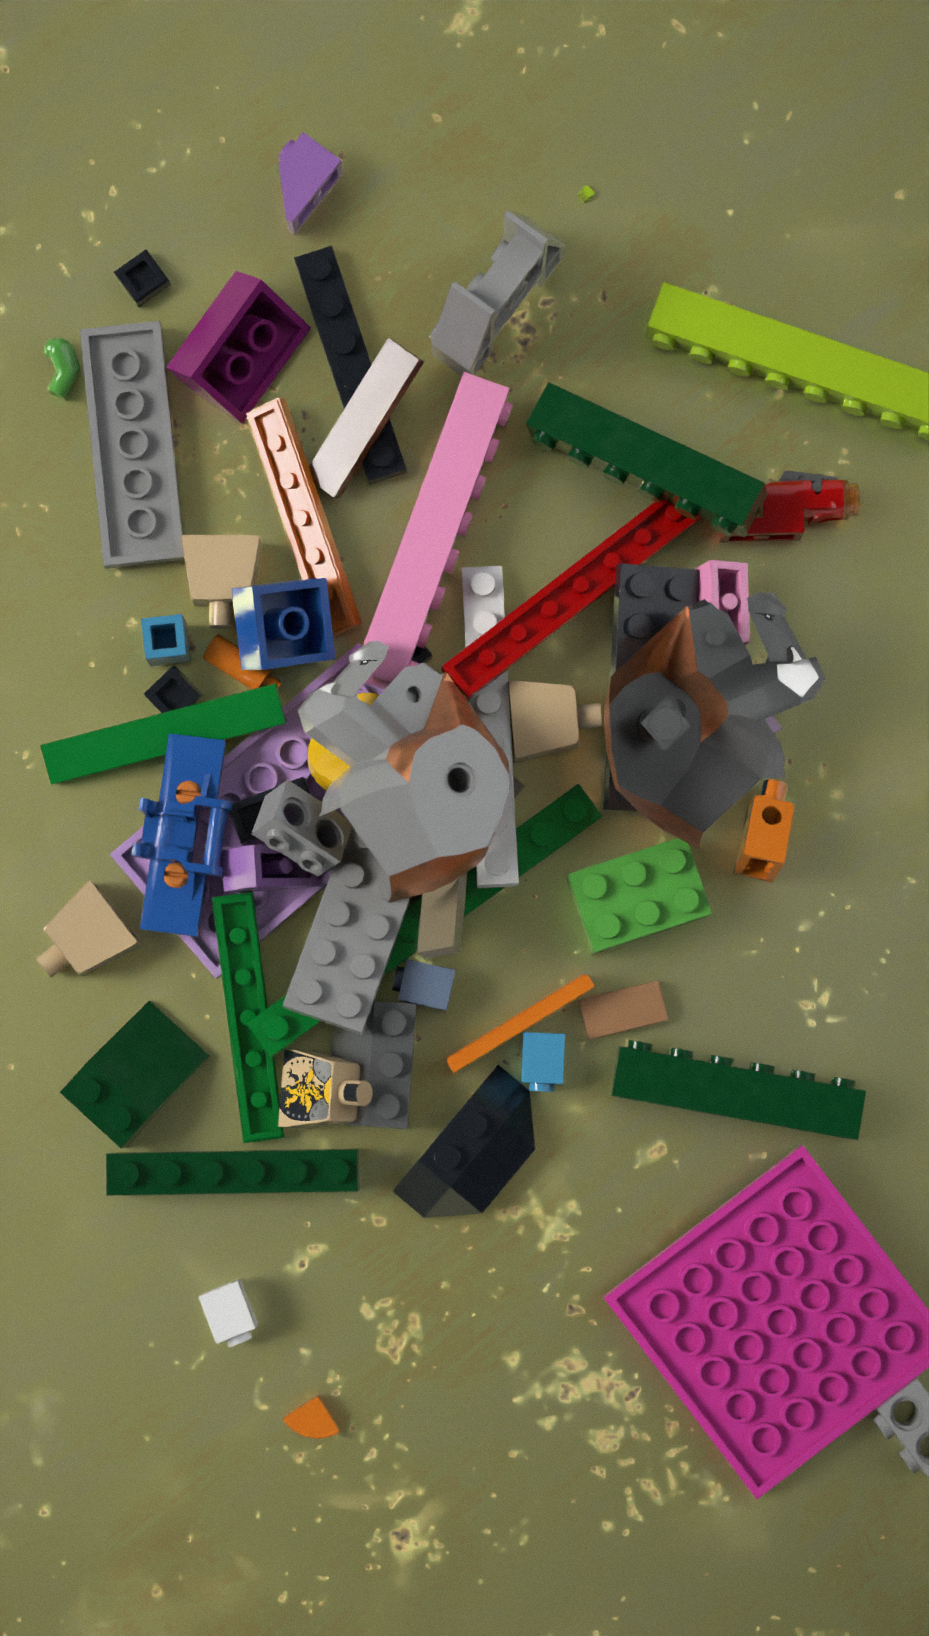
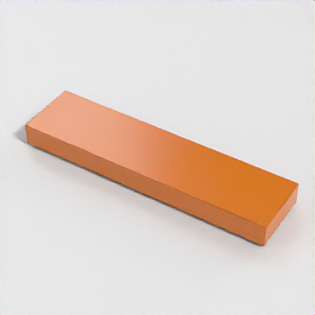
[446,974,595,1073]

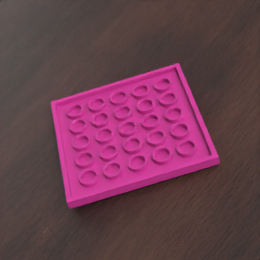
[603,1144,929,1499]

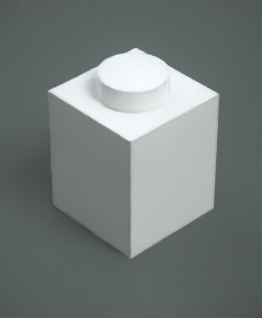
[198,1278,258,1347]

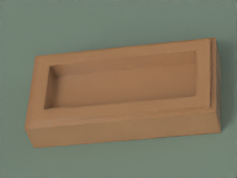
[578,980,668,1040]

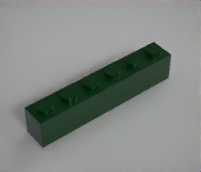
[526,382,767,538]
[610,1040,866,1140]
[106,1148,360,1196]

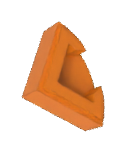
[282,1395,340,1438]

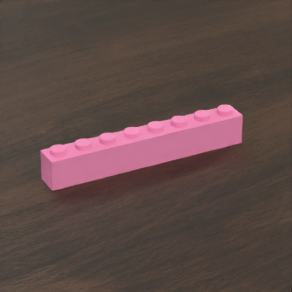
[363,372,513,690]

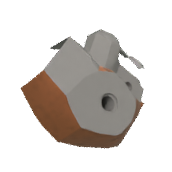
[298,641,510,903]

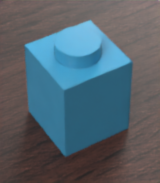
[141,614,191,667]
[521,1032,565,1092]

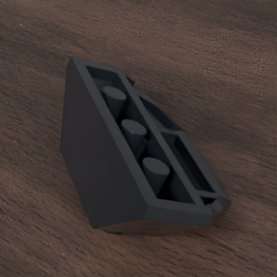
[393,1064,535,1218]

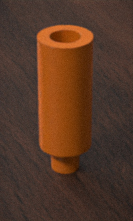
[203,634,282,689]

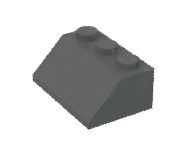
[331,1001,417,1129]

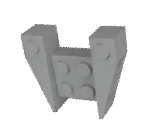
[429,210,565,376]

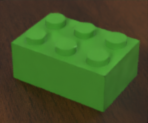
[566,838,712,955]

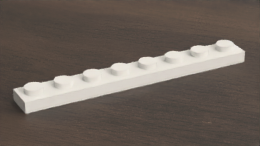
[462,566,519,888]

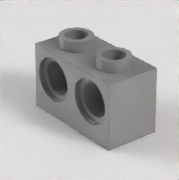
[251,780,353,877]
[873,1378,929,1477]

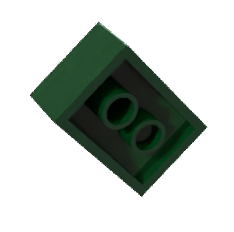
[60,1001,210,1148]

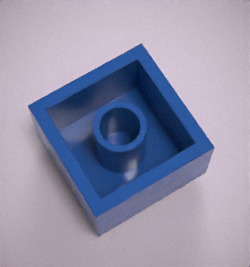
[231,578,336,670]

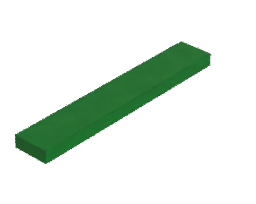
[40,683,287,785]
[211,892,284,1143]

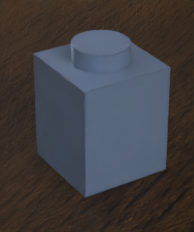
[392,959,456,1012]

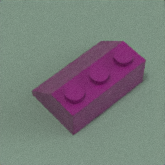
[166,271,311,424]

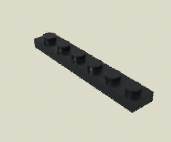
[294,245,407,485]

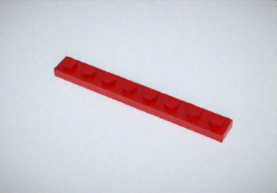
[441,499,703,701]

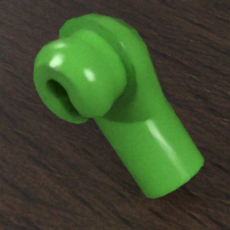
[44,338,80,400]

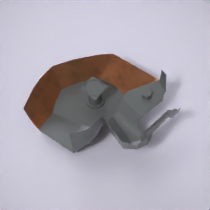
[603,592,825,850]

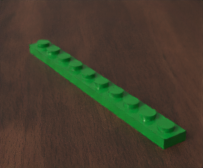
[246,783,603,1058]

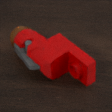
[719,470,860,543]

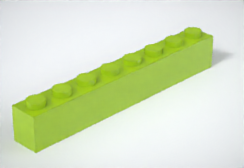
[645,282,929,441]

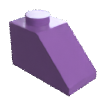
[278,132,343,235]
[221,845,319,892]

